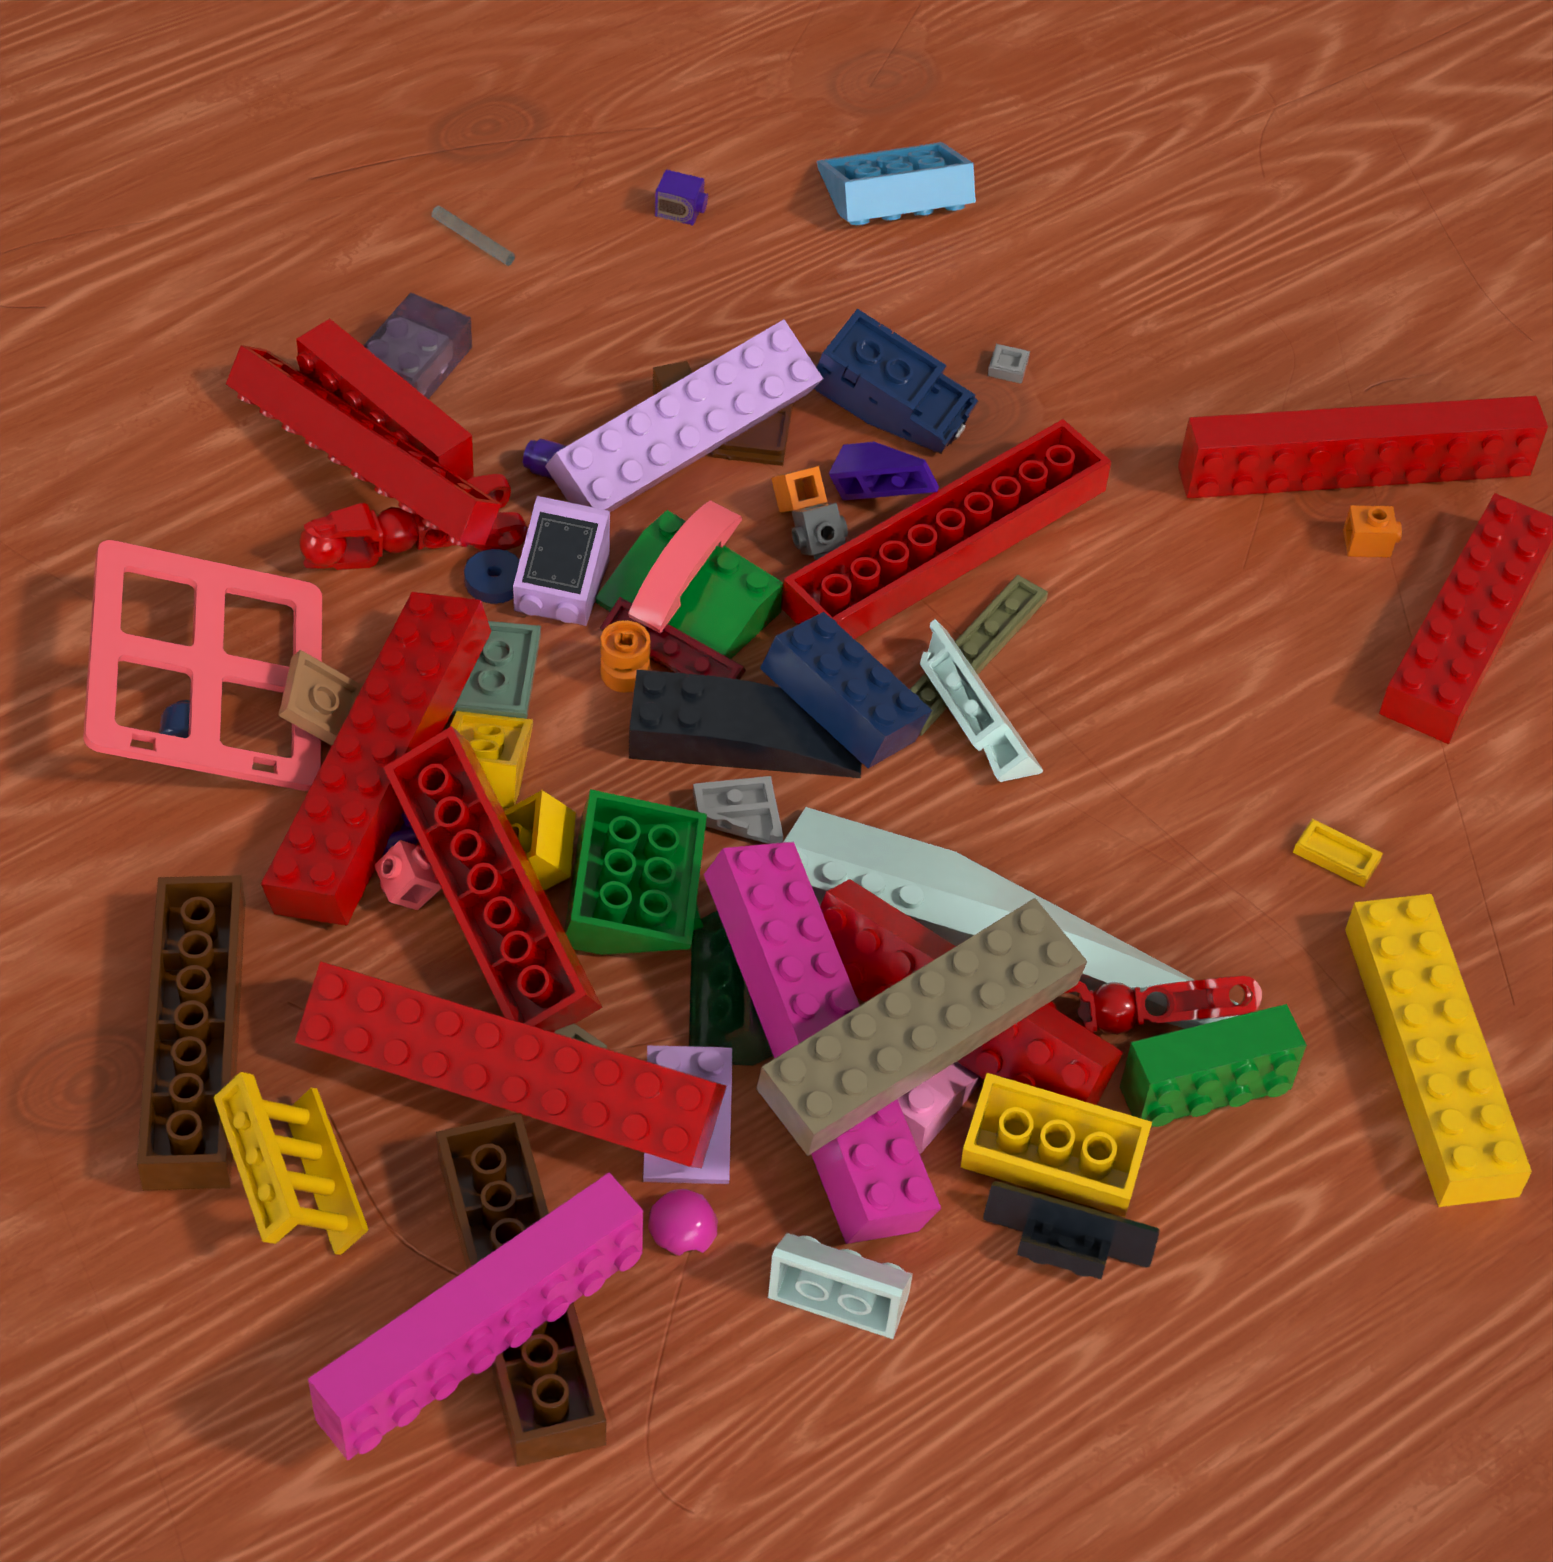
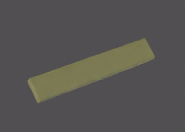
[910,574,1048,736]

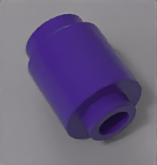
[523,439,568,479]

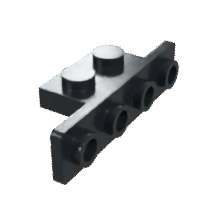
[983,1181,1160,1279]

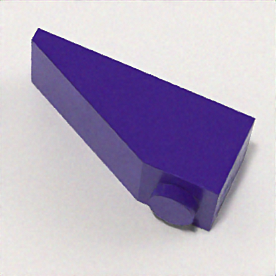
[829,442,939,501]

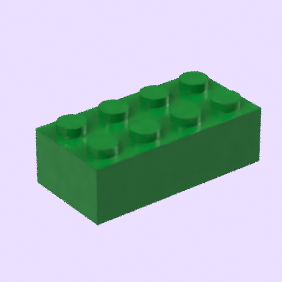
[1120,1004,1307,1127]

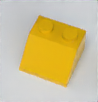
[504,790,576,890]

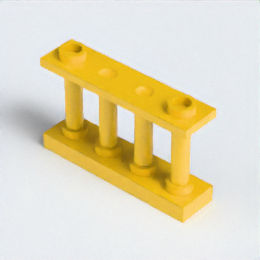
[213,1072,369,1255]

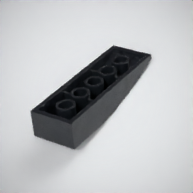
[629,670,862,778]

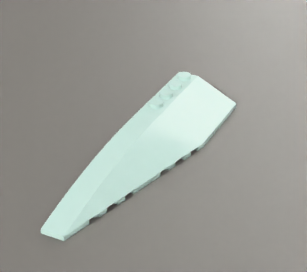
[783,807,1239,1029]

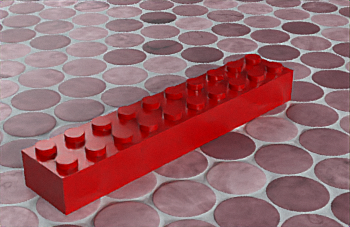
[1178,396,1548,498]
[781,419,1111,639]
[261,592,491,926]
[294,961,727,1168]

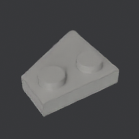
[693,776,783,844]

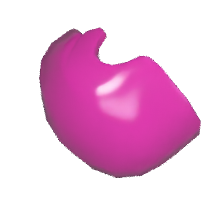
[648,1189,718,1256]

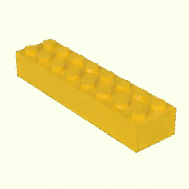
[1345,894,1532,1207]

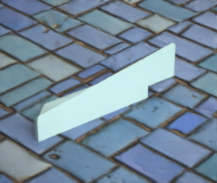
[920,619,1044,782]

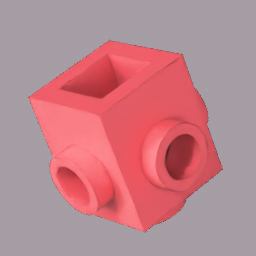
[374,840,441,910]

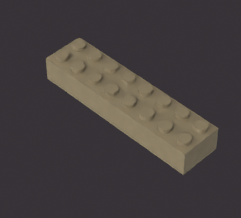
[756,898,1088,1156]

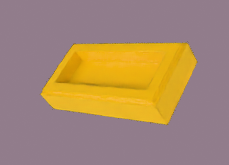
[1293,819,1383,888]

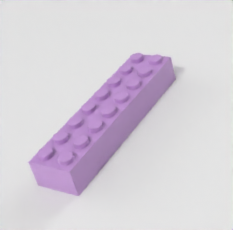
[545,319,823,512]

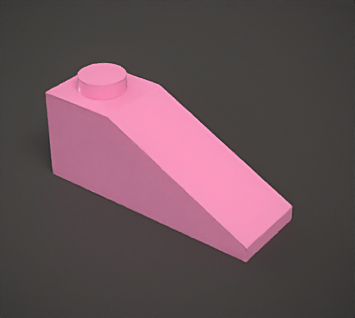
[898,1062,984,1154]

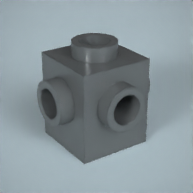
[791,503,848,560]

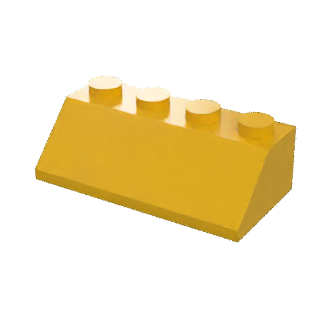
[960,1073,1152,1217]

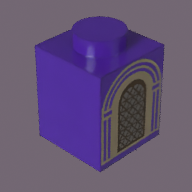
[655,169,708,225]

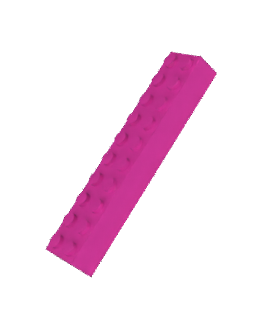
[704,842,941,1244]

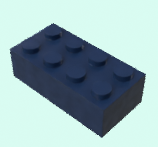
[760,612,932,769]

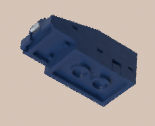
[814,309,978,454]

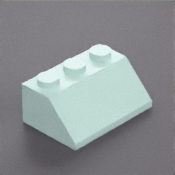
[768,1233,913,1339]

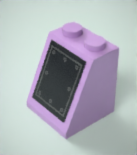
[513,496,610,626]

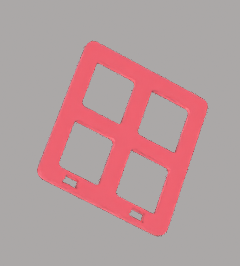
[83,540,322,791]

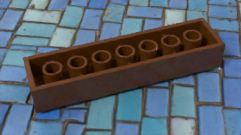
[137,875,245,1190]
[436,1113,606,1467]

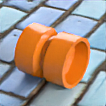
[600,620,650,693]

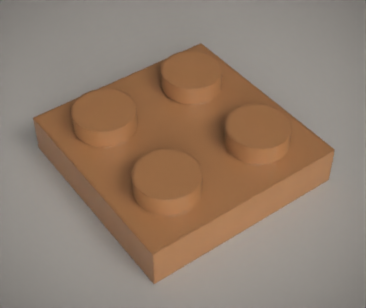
[279,650,363,745]

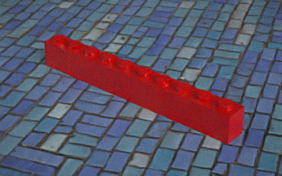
[226,345,501,547]

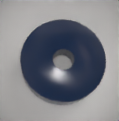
[464,549,520,604]

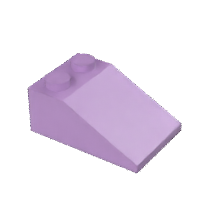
[643,1045,732,1184]

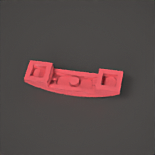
[628,501,742,634]

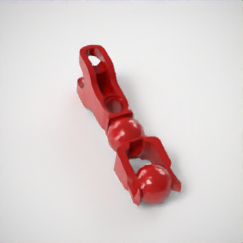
[299,474,528,570]
[1047,976,1262,1035]

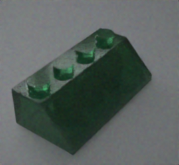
[689,910,773,1066]

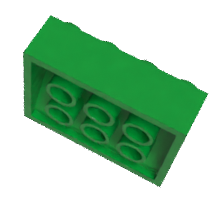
[595,510,783,659]
[564,789,707,955]

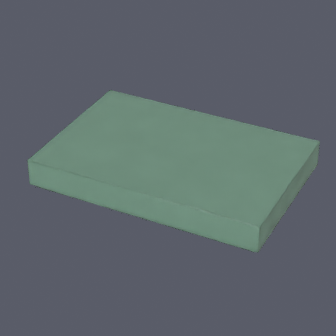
[451,621,541,719]

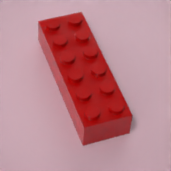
[296,318,474,481]

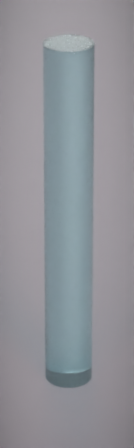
[432,206,515,266]

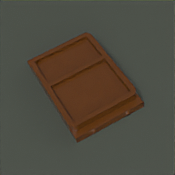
[712,403,793,466]

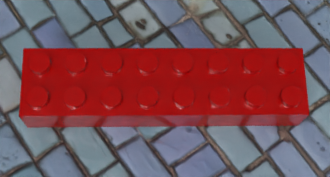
[1379,493,1553,744]
[383,726,603,1033]
[820,879,1123,1105]

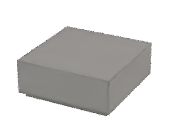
[988,344,1030,383]

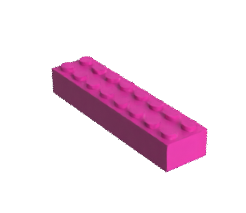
[308,1172,643,1461]

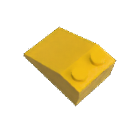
[450,711,533,810]

